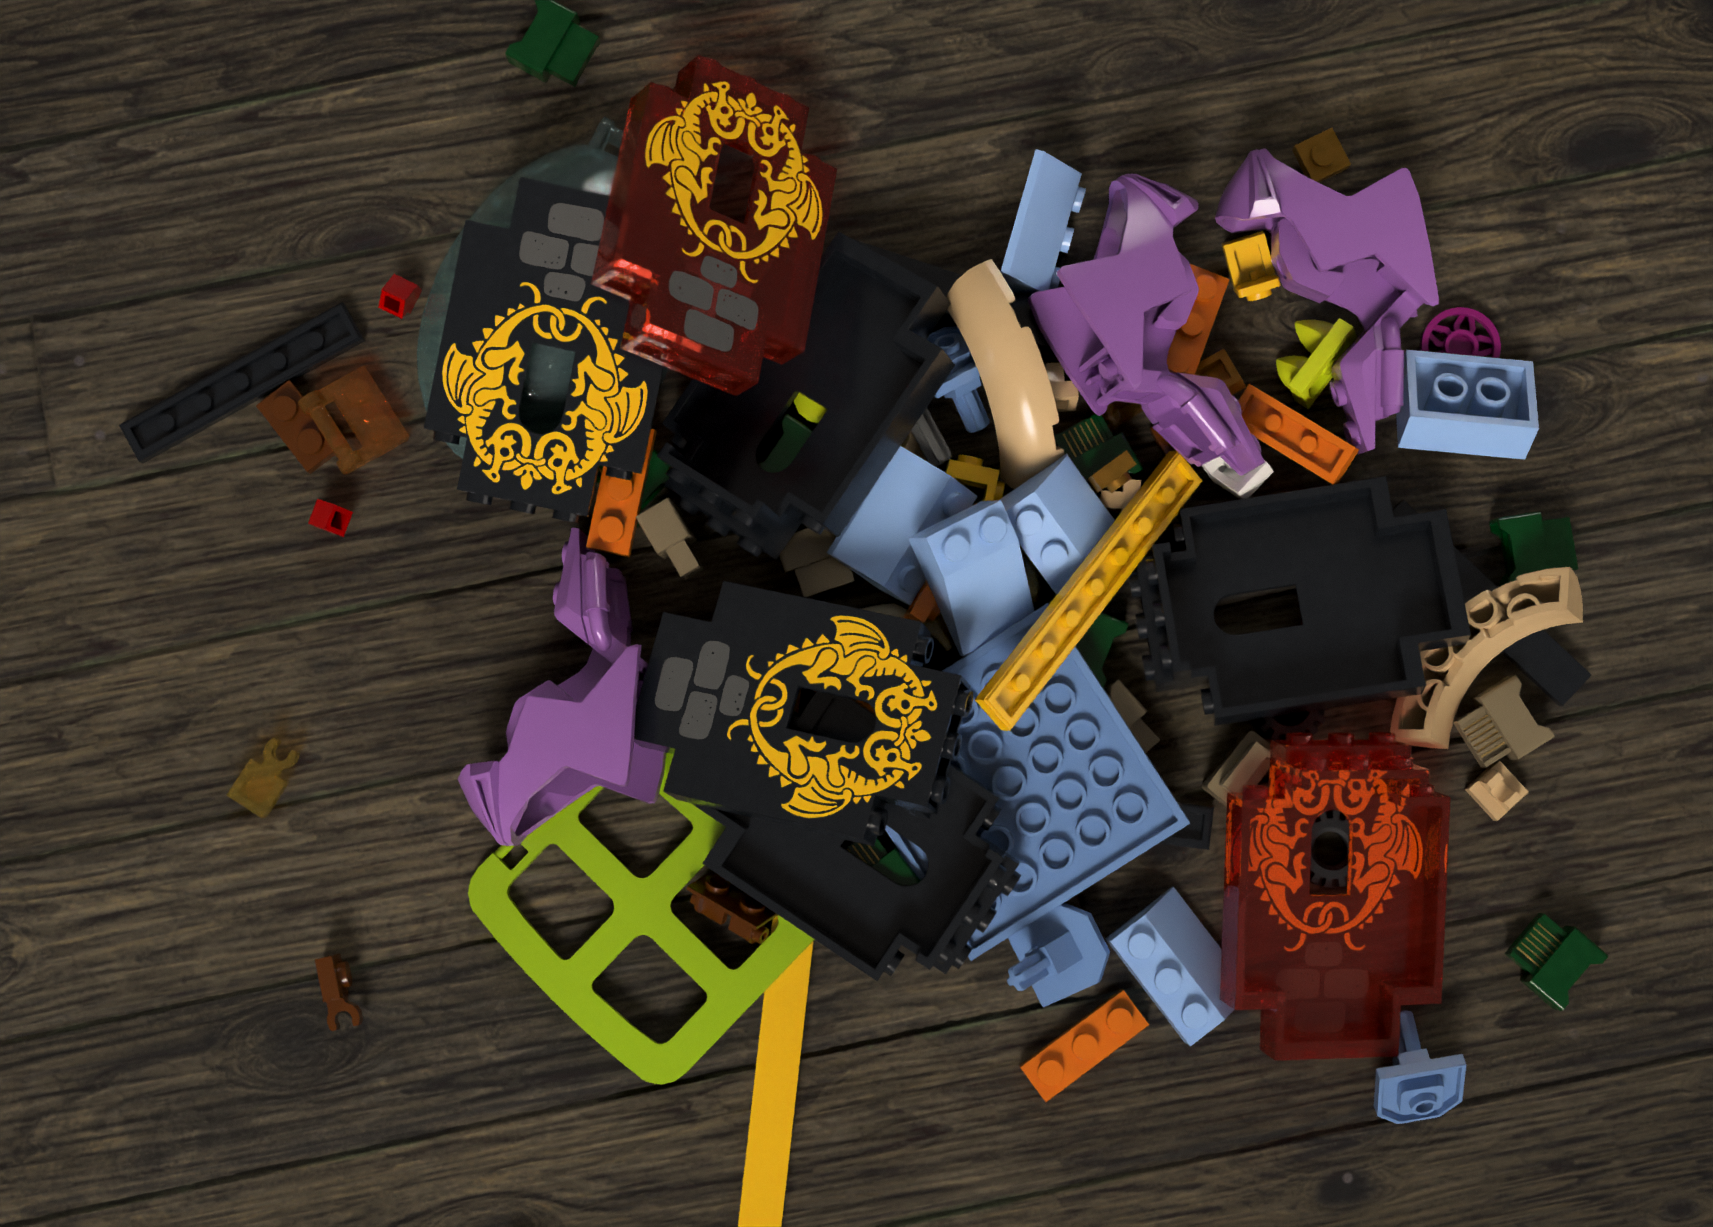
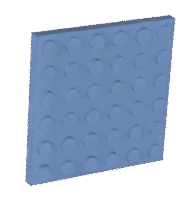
[885,603,1190,961]

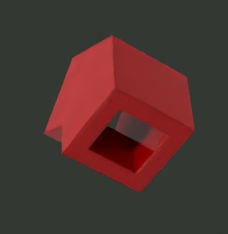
[378,274,422,319]
[308,499,353,537]

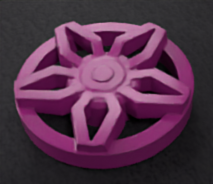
[1420,307,1501,358]

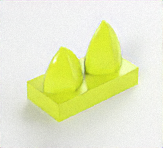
[1276,318,1357,409]

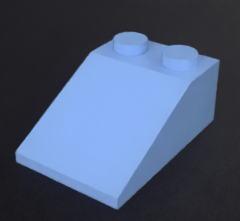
[908,500,1034,656]

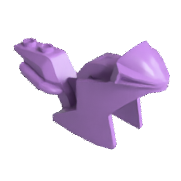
[1215,148,1439,455]
[1028,174,1265,476]
[458,528,666,846]

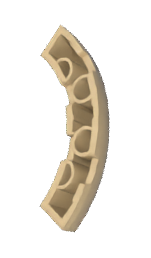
[947,259,1065,489]
[1389,567,1583,749]

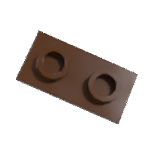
[686,871,778,944]

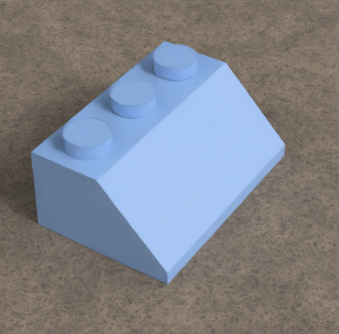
[1000,149,1086,297]
[1396,349,1539,460]
[827,446,977,605]
[1000,453,1115,595]
[1105,887,1252,1047]

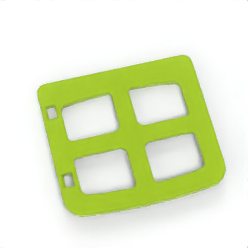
[468,753,815,1085]

